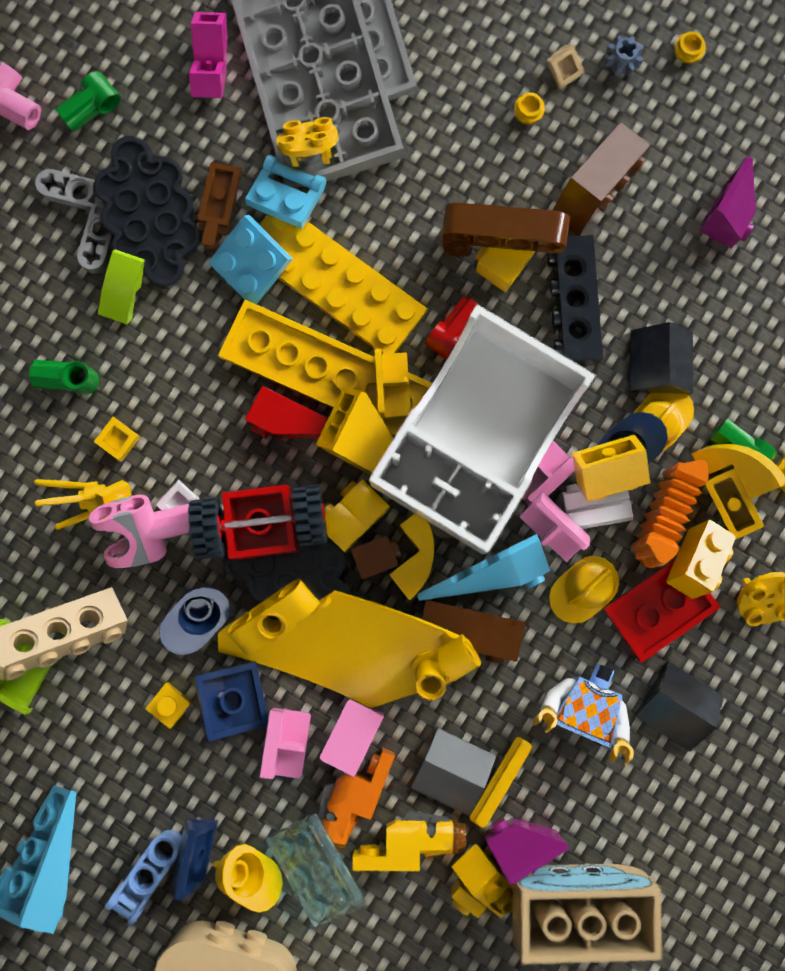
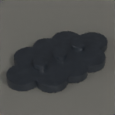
[94,136,200,289]
[222,510,350,602]

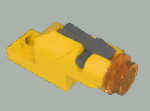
[353,810,466,871]

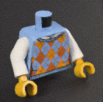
[532,663,634,765]

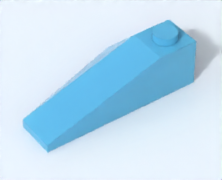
[416,534,550,601]
[0,785,76,934]

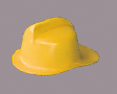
[633,393,694,451]
[549,556,619,624]
[212,844,283,912]

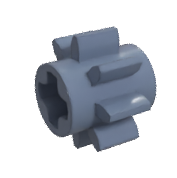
[605,35,644,77]

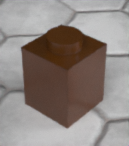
[351,535,402,580]

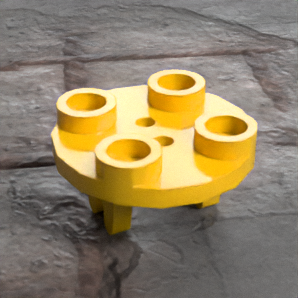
[276,117,339,167]
[737,572,785,626]

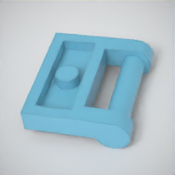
[245,154,327,229]

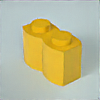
[325,479,390,553]

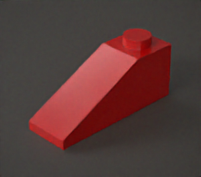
[245,386,328,439]

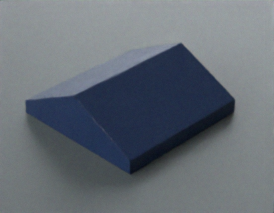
[193,662,269,742]
[171,819,218,900]

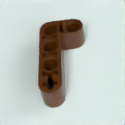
[441,203,570,257]

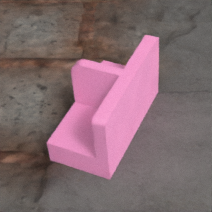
[521,441,575,506]
[520,492,590,562]
[320,699,384,777]
[260,708,311,779]

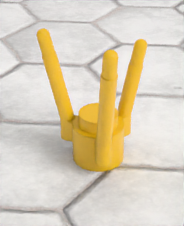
[34,479,106,530]

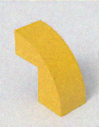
[692,444,785,500]
[389,514,434,600]

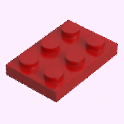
[603,557,721,663]

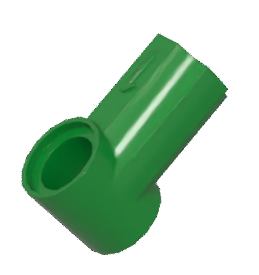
[55,71,121,133]
[29,359,99,395]
[708,418,778,461]

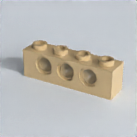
[0,587,128,680]

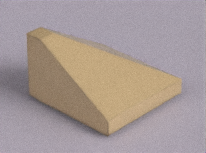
[546,45,585,89]

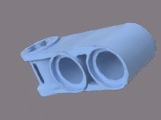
[104,830,182,927]

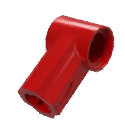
[424,296,478,360]

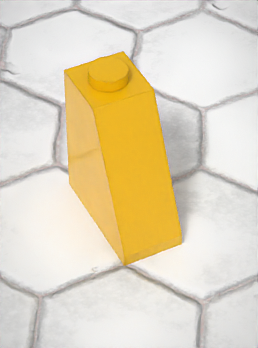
[316,387,394,475]

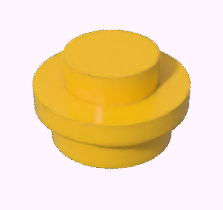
[674,32,706,64]
[514,93,545,124]

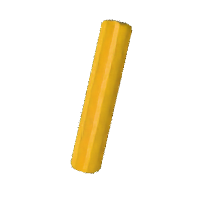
[469,737,532,828]

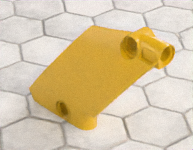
[218,579,481,709]

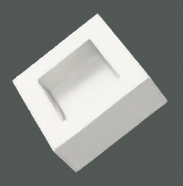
[156,480,199,510]

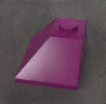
[699,156,756,249]
[484,818,570,885]

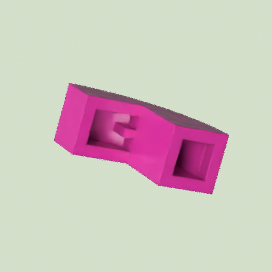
[189,12,227,98]

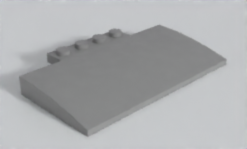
[232,0,418,189]

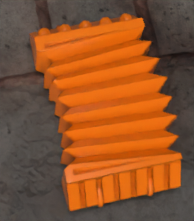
[630,459,709,568]

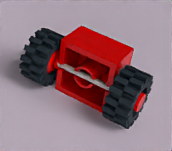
[188,484,327,561]

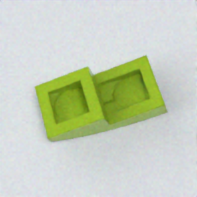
[98,249,145,324]

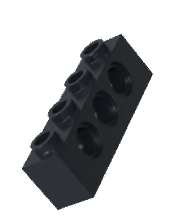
[547,235,603,366]

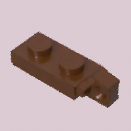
[197,162,242,252]

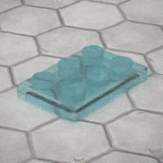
[265,813,366,927]

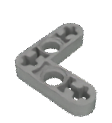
[35,169,114,274]

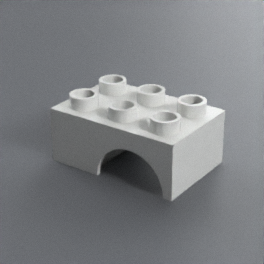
[369,305,595,554]

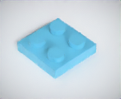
[208,215,293,305]

